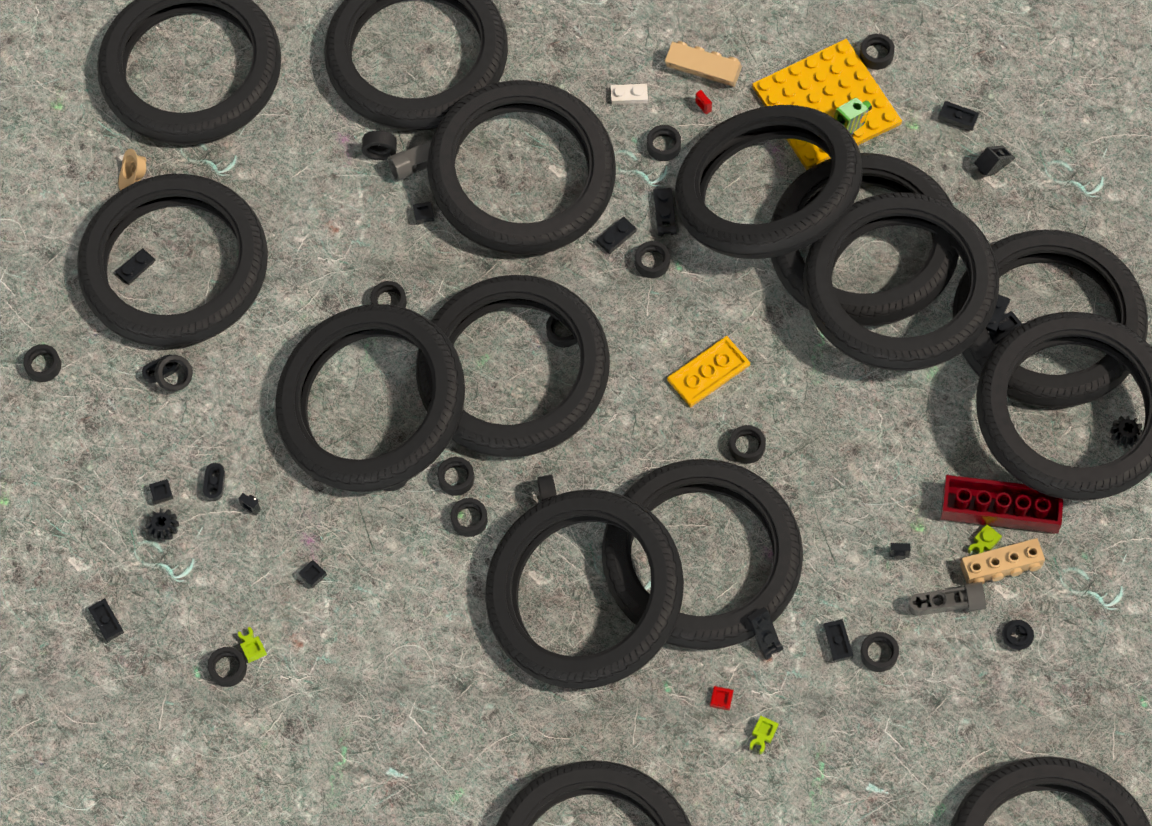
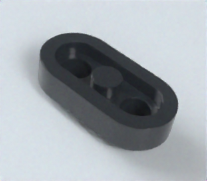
[142,355,179,383]
[203,463,225,501]

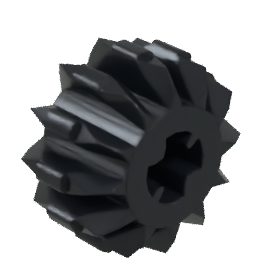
[1110,415,1143,449]
[145,508,179,542]

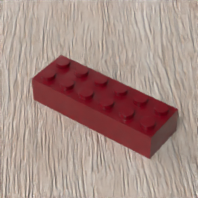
[940,475,1063,534]

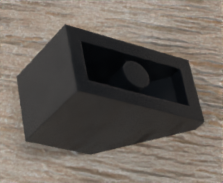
[974,145,1015,176]

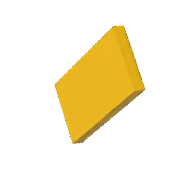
[667,336,750,408]

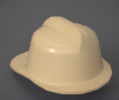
[118,149,146,191]

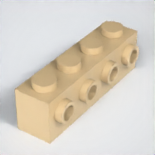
[665,41,742,87]
[960,538,1045,584]

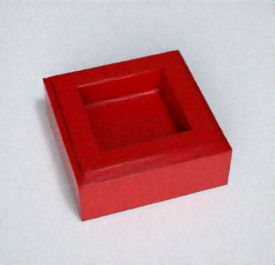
[695,90,712,115]
[710,686,734,711]

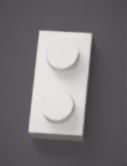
[611,84,648,105]

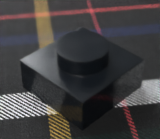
[413,201,434,224]
[149,479,174,504]
[238,493,261,516]
[889,543,911,560]
[299,560,327,588]

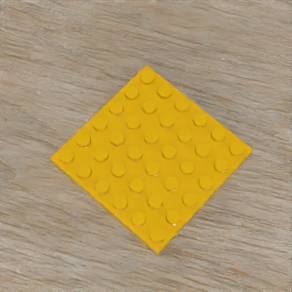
[752,39,902,170]

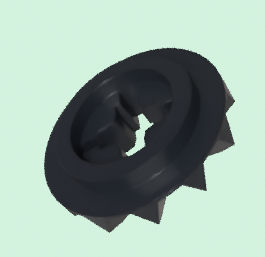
[1002,620,1034,651]

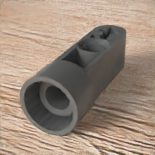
[388,140,459,181]
[909,582,986,616]

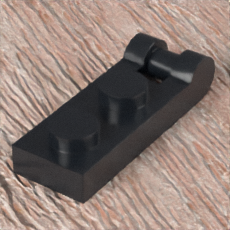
[653,188,677,236]
[747,607,783,660]

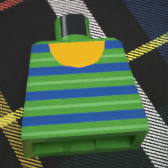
[834,98,872,135]

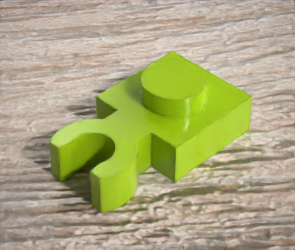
[968,524,1002,554]
[238,627,267,663]
[750,715,779,754]

